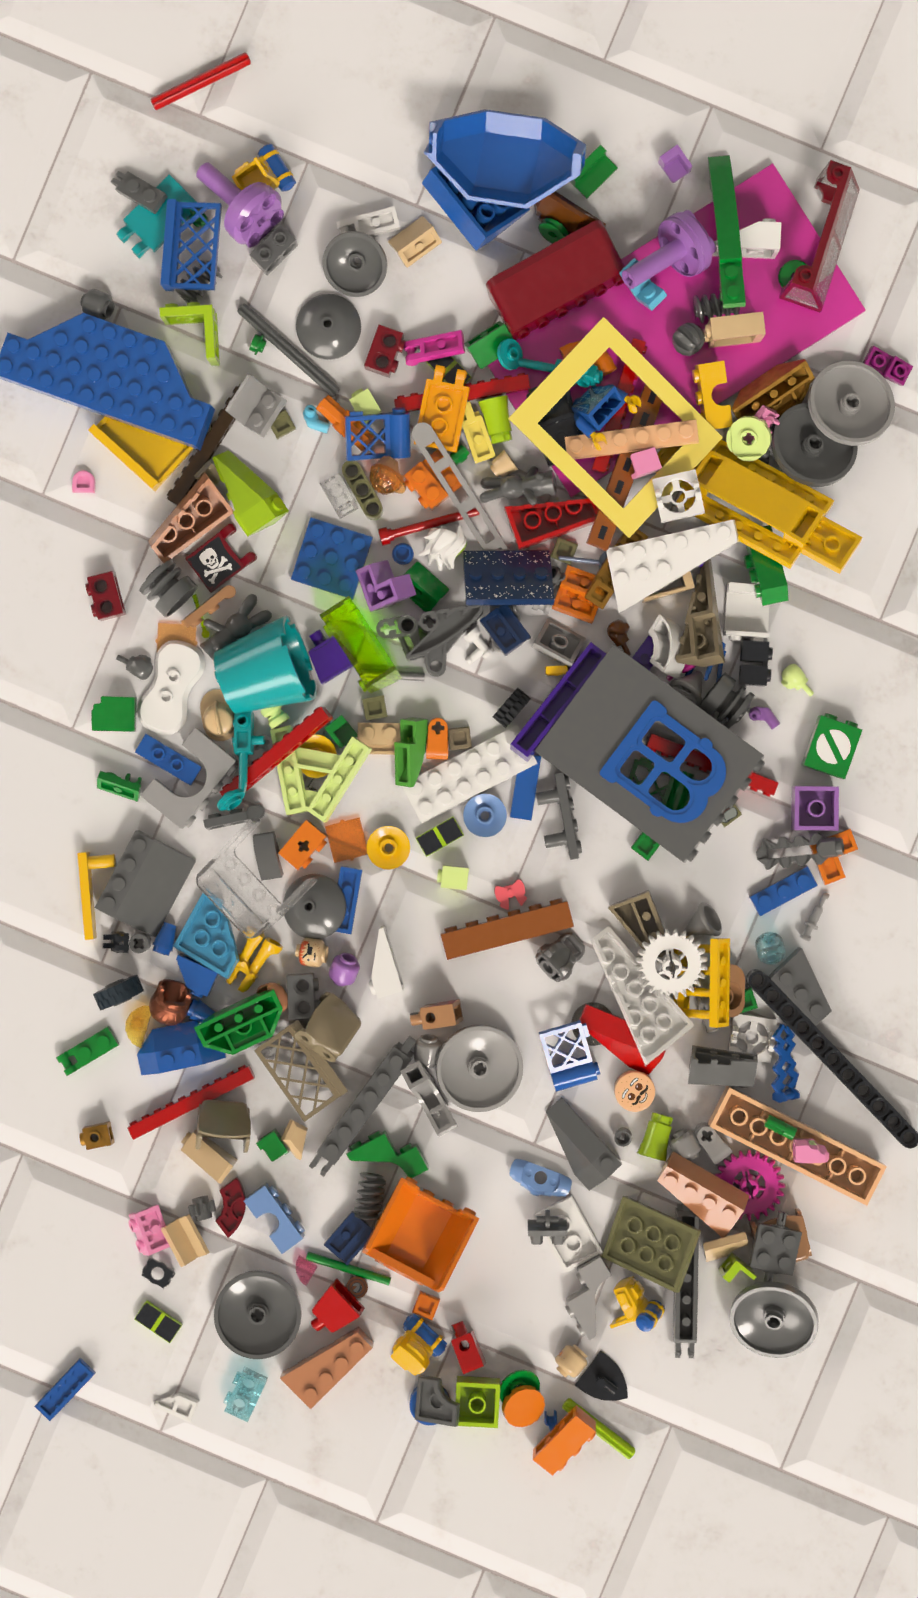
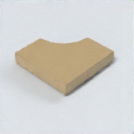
[703,1232,748,1262]

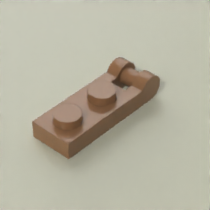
[180,585,236,628]

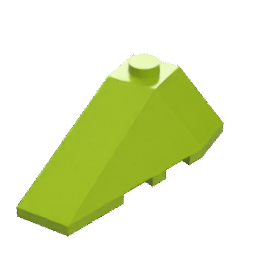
[212,450,289,537]

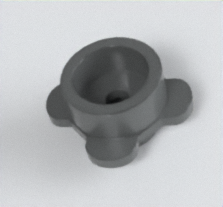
[551,566,566,588]

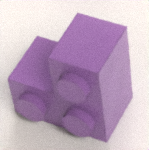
[356,560,416,612]

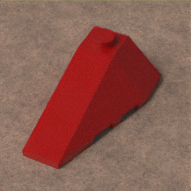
[579,1004,666,1075]

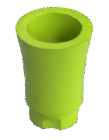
[478,395,512,444]
[637,1112,673,1162]

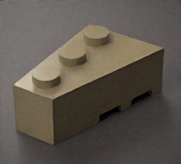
[608,890,671,958]

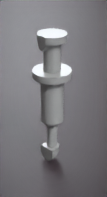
[800,893,829,941]

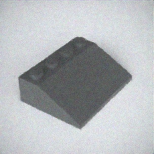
[95,830,196,937]

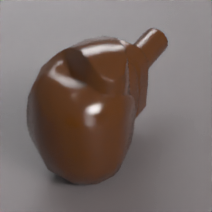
[607,619,631,656]

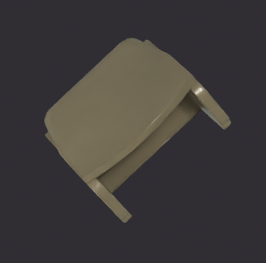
[294,992,361,1062]
[196,1100,251,1153]

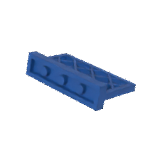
[160,199,222,291]

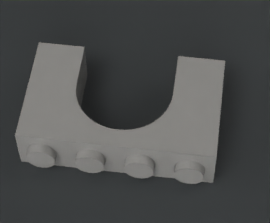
[140,728,238,829]

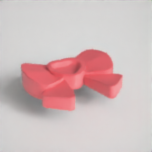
[494,879,527,910]

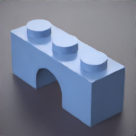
[244,1182,305,1254]

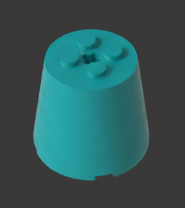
[214,616,317,714]

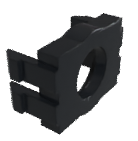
[103,931,129,953]
[142,1258,175,1289]

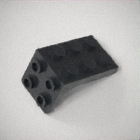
[526,386,584,467]

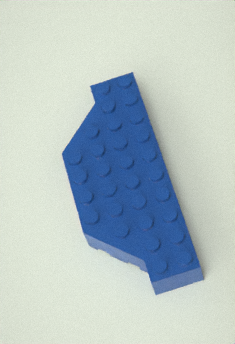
[0,313,215,450]

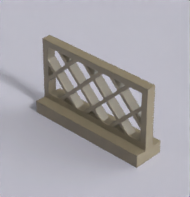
[254,1020,348,1122]

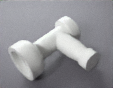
[464,626,494,665]

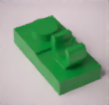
[97,771,142,802]

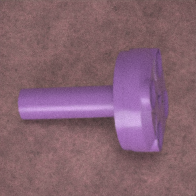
[196,162,284,248]
[622,210,716,289]

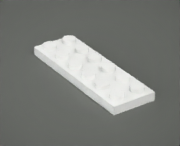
[403,725,538,823]

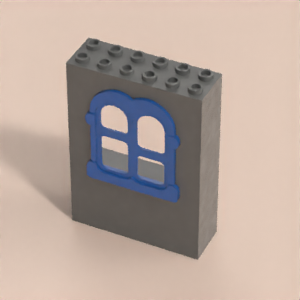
[535,645,765,863]

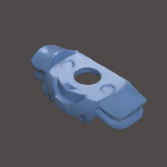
[510,1159,572,1197]

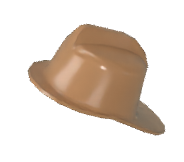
[729,964,745,1017]

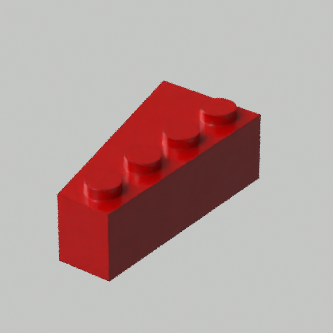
[504,498,598,550]

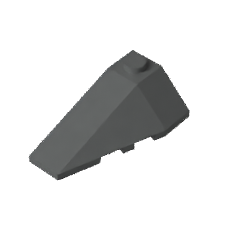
[546,1097,622,1191]

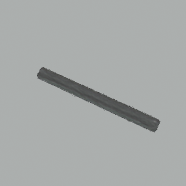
[237,303,340,397]

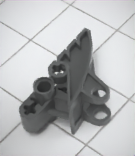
[376,605,483,677]

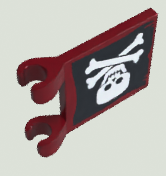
[185,524,257,593]

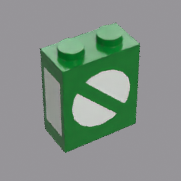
[801,713,862,779]

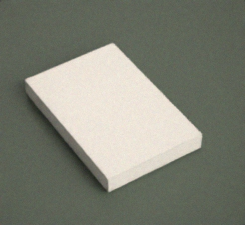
[533,1194,603,1273]

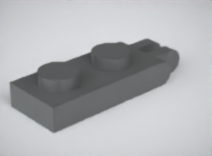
[111,171,167,214]

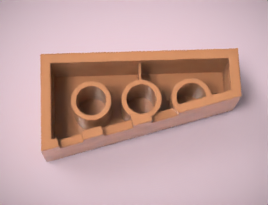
[148,472,233,563]
[657,1151,749,1238]
[280,1327,374,1409]

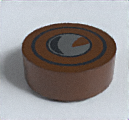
[346,1275,368,1299]

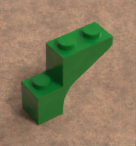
[346,1130,429,1178]

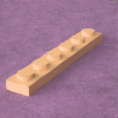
[565,420,699,460]

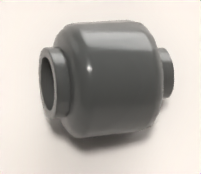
[80,289,115,320]

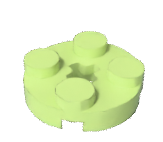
[726,416,772,461]

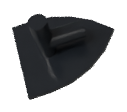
[575,1350,628,1401]

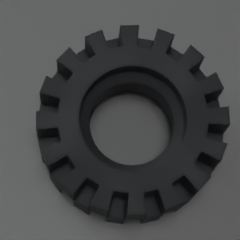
[493,688,531,728]

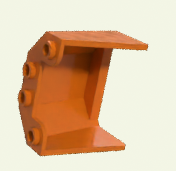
[361,1176,480,1292]

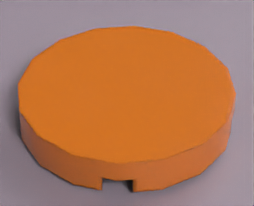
[502,1385,545,1427]

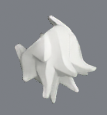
[419,525,467,571]

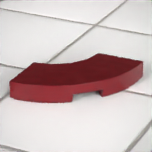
[215,1177,246,1238]

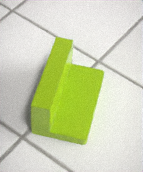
[718,1252,757,1283]

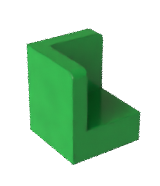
[325,715,358,749]
[256,1128,290,1162]

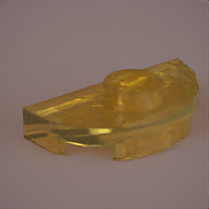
[125,1005,151,1048]

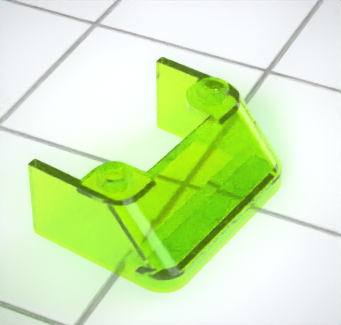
[319,596,402,694]

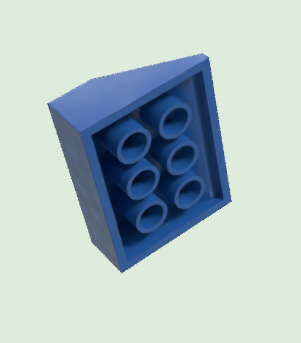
[422,166,530,251]

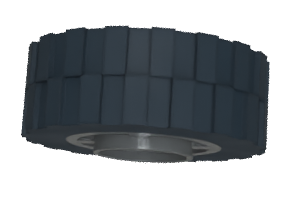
[93,975,144,1010]

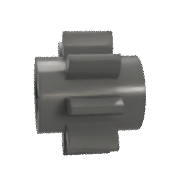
[188,1196,216,1221]

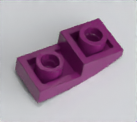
[863,346,913,386]

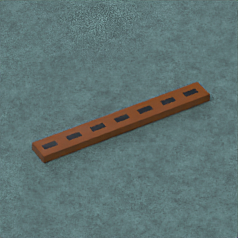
[586,384,662,551]

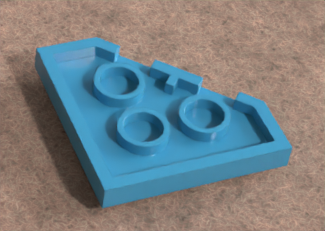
[173,890,239,979]

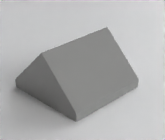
[532,618,586,668]

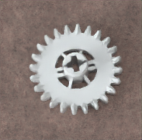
[635,929,708,1000]

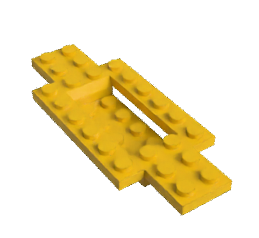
[656,439,863,574]

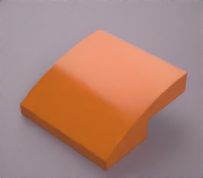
[552,565,598,624]

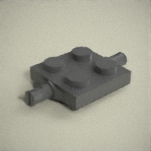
[749,1211,802,1282]

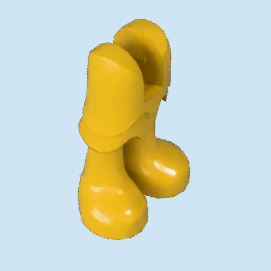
[226,926,283,993]

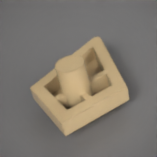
[281,1119,308,1160]

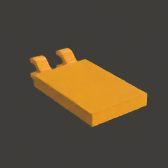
[414,365,470,453]

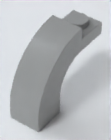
[400,1061,458,1137]

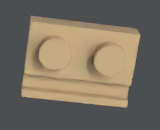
[357,722,401,755]

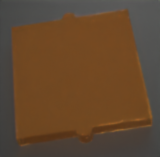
[155,623,198,652]
[325,817,367,863]

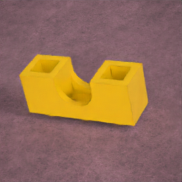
[692,361,733,429]

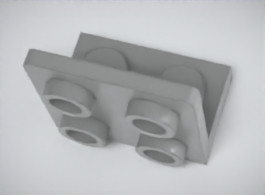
[225,374,287,437]

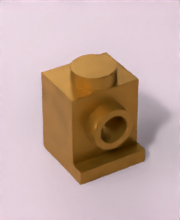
[79,1121,115,1150]

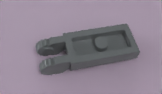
[203,805,265,830]

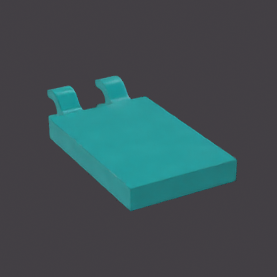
[116,174,196,259]

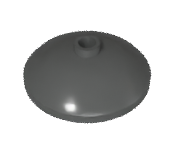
[322,231,387,297]
[296,294,361,360]
[283,874,346,939]

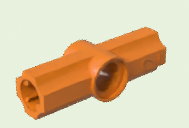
[316,395,374,451]

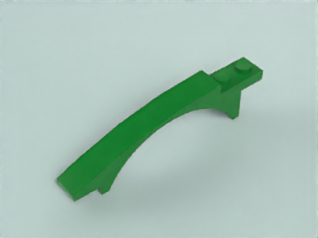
[708,155,746,308]

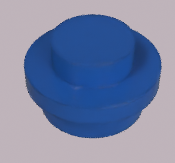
[392,543,414,565]

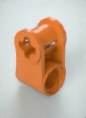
[426,718,448,760]

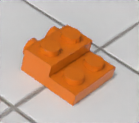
[404,449,462,511]

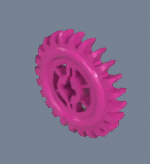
[715,1149,785,1221]

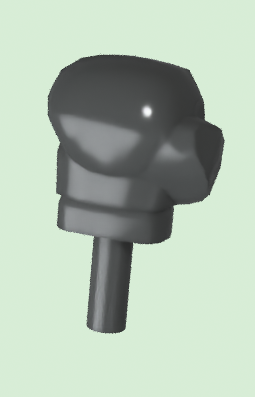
[116,655,153,680]

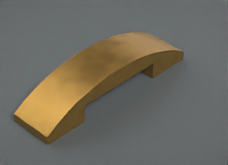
[584,529,648,609]

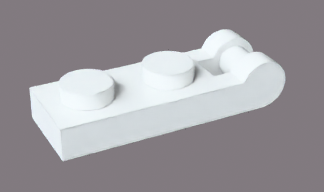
[336,206,400,237]

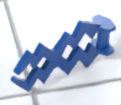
[771,1024,800,1103]

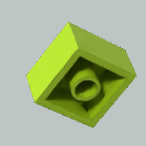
[455,1376,500,1428]

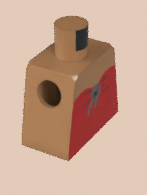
[410,999,463,1030]

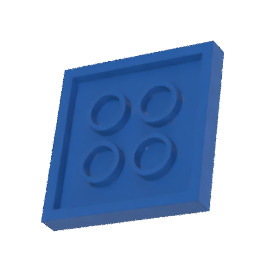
[291,518,373,600]

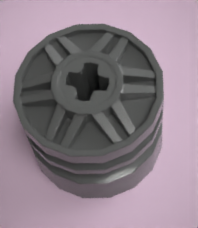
[139,559,198,618]
[698,672,755,729]

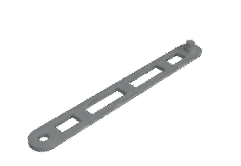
[412,422,509,551]

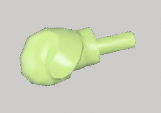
[781,664,814,697]

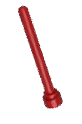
[378,507,479,546]

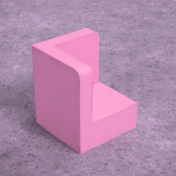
[630,447,662,480]

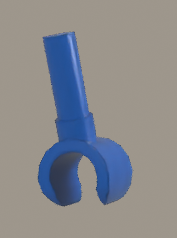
[544,1410,557,1431]

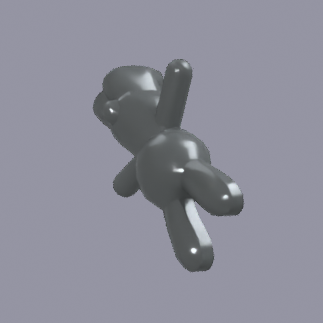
[479,466,557,505]
[200,594,272,661]

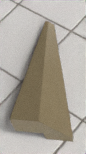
[675,559,725,667]

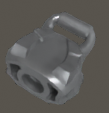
[535,933,585,982]

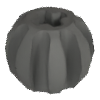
[672,323,705,356]

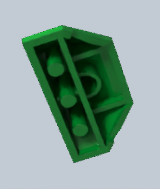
[194,989,283,1055]

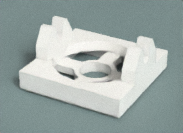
[652,469,705,523]
[728,1014,777,1063]

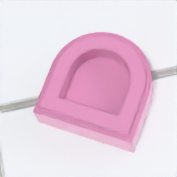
[72,470,95,493]

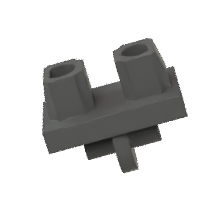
[528,1210,567,1245]

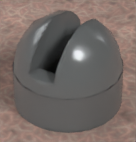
[614,1127,632,1147]

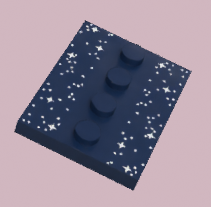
[463,550,554,605]

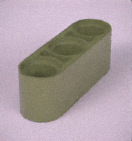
[342,460,383,520]

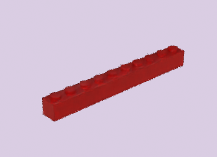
[592,338,647,474]
[394,373,531,412]
[220,707,333,796]
[646,734,779,797]
[127,1065,255,1140]

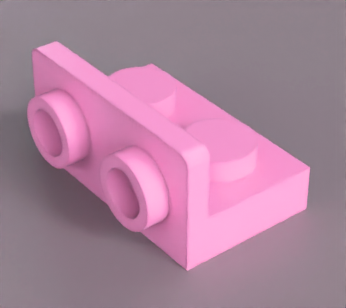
[128,1205,170,1256]

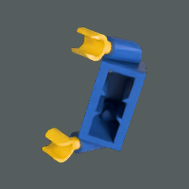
[572,384,641,450]

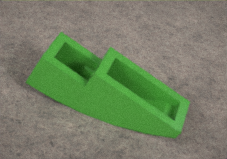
[394,717,428,787]

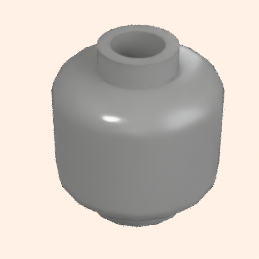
[414,1034,443,1068]
[669,1129,701,1161]

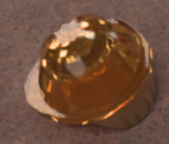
[369,456,406,495]

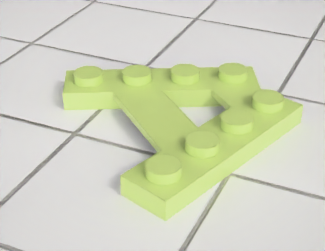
[270,725,372,823]

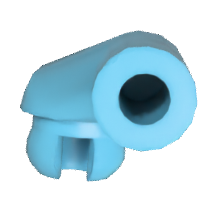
[303,405,330,434]

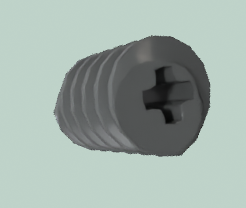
[175,260,223,303]
[693,293,740,323]
[354,1172,386,1221]

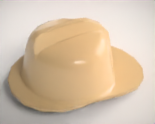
[200,689,234,741]

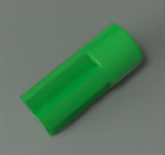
[764,1115,797,1140]

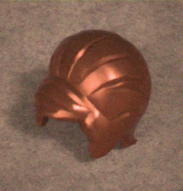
[149,979,191,1026]

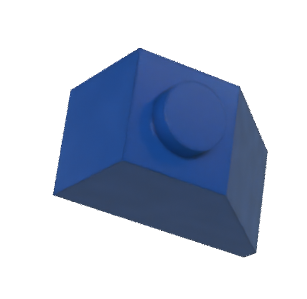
[176,954,219,998]

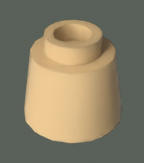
[490,450,518,478]

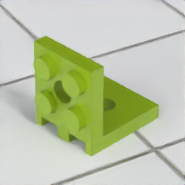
[159,302,220,366]

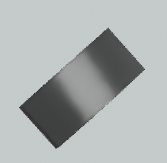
[253,831,284,881]

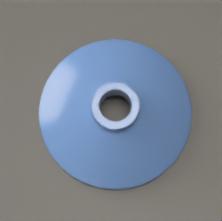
[463,794,507,837]

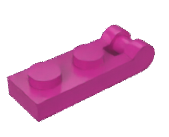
[404,330,465,366]

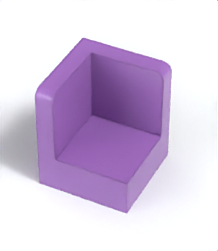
[658,144,692,183]

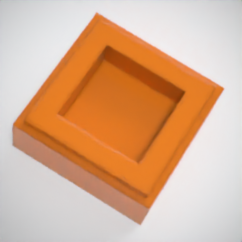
[412,1291,440,1320]

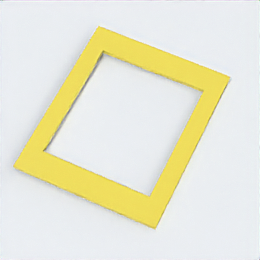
[508,317,723,538]

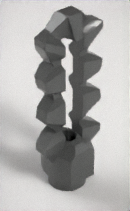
[756,833,844,870]

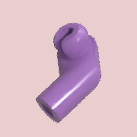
[749,706,780,730]

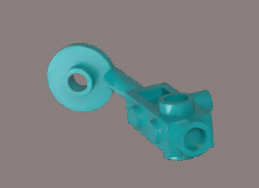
[497,339,603,388]
[217,711,265,811]

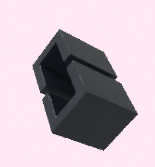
[738,640,773,687]

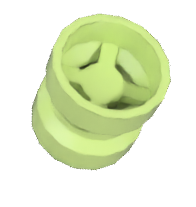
[260,706,290,730]

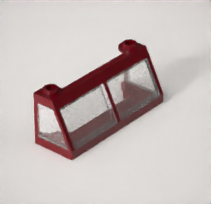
[779,160,860,313]

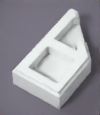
[154,1392,199,1422]

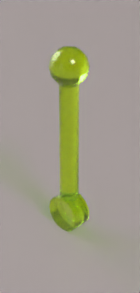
[192,594,210,638]

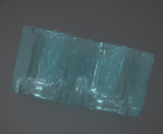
[223,1367,268,1422]

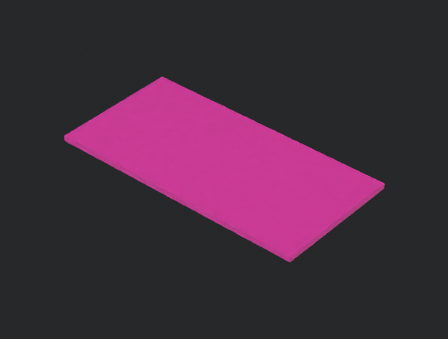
[487,163,866,498]

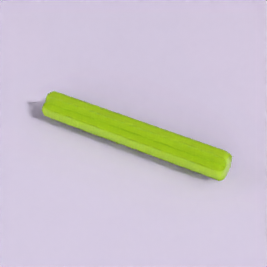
[562,1398,635,1459]

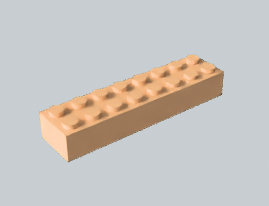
[708,1086,887,1206]

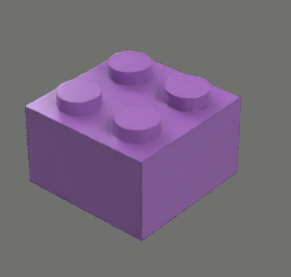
[791,786,839,831]

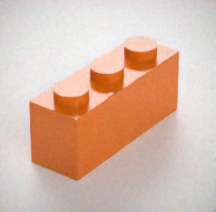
[533,1405,596,1476]

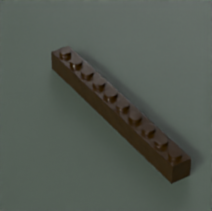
[167,384,240,505]

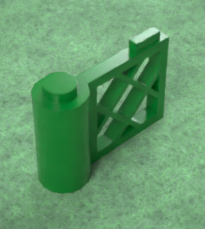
[628,757,697,810]

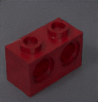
[364,325,406,378]
[85,571,126,621]

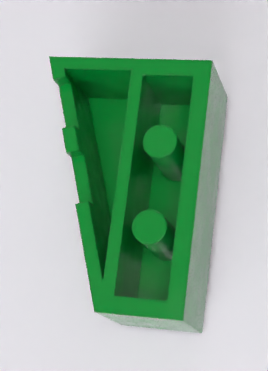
[744,525,789,606]

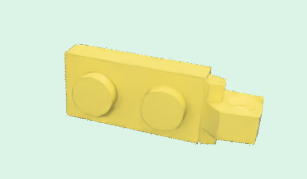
[462,402,496,464]

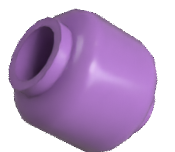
[329,953,360,986]

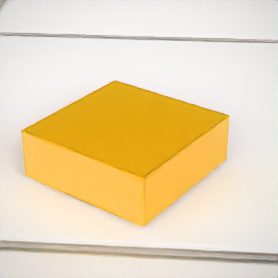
[545,665,568,676]

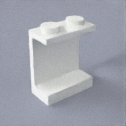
[724,582,770,642]

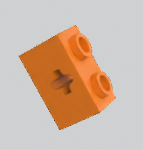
[278,820,327,870]

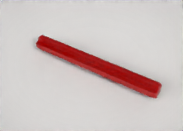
[151,52,251,110]

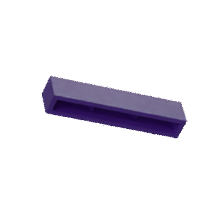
[510,642,606,762]

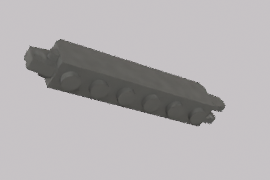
[309,1036,417,1177]
[673,1203,699,1358]

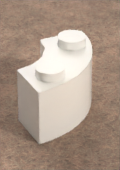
[648,614,685,679]

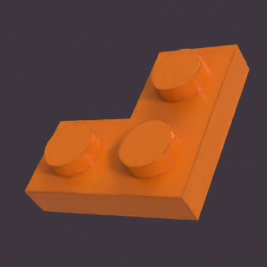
[809,829,858,885]

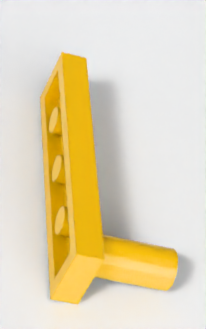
[77,852,116,940]

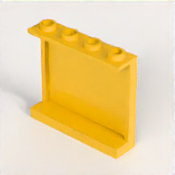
[88,417,195,491]

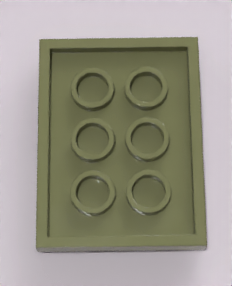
[602,1196,701,1293]

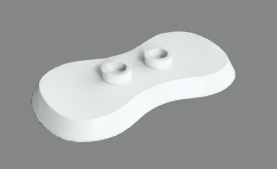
[137,640,205,735]

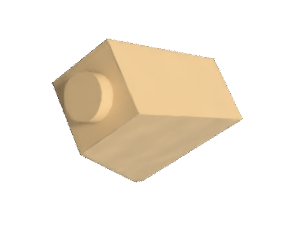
[181,1130,238,1184]

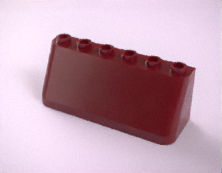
[486,220,625,340]

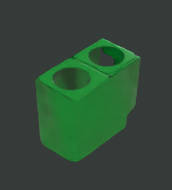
[91,696,137,732]

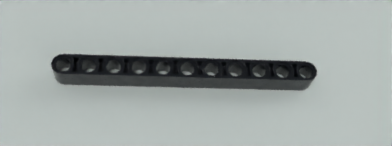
[746,969,918,1149]

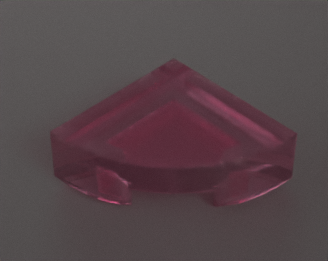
[296,1255,318,1286]

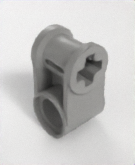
[694,1122,733,1165]

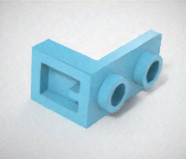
[619,258,667,311]

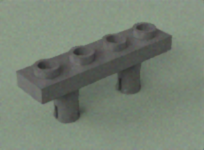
[536,772,582,860]

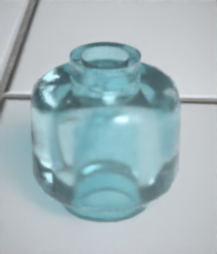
[755,932,785,965]

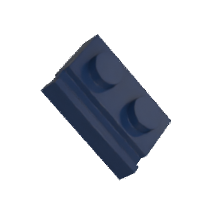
[479,605,531,656]
[324,1211,373,1265]

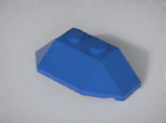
[137,1020,226,1075]

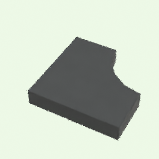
[415,1375,460,1427]

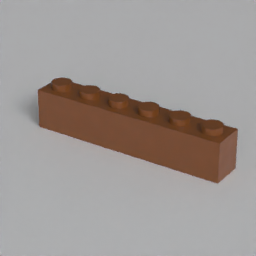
[441,898,574,960]

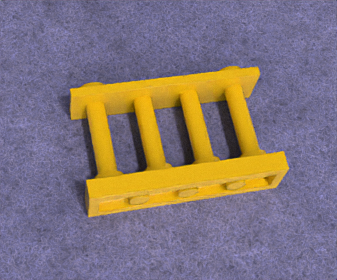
[673,936,730,1028]

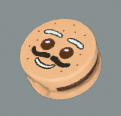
[614,1070,655,1112]

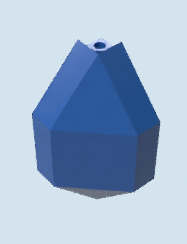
[424,109,586,209]

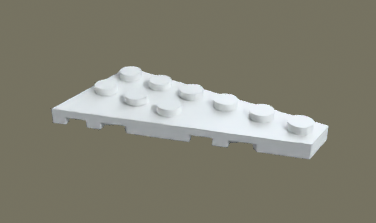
[606,520,739,613]
[591,926,694,1066]

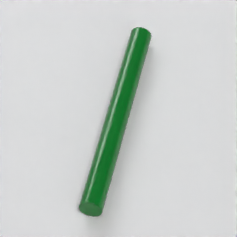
[306,1251,391,1286]

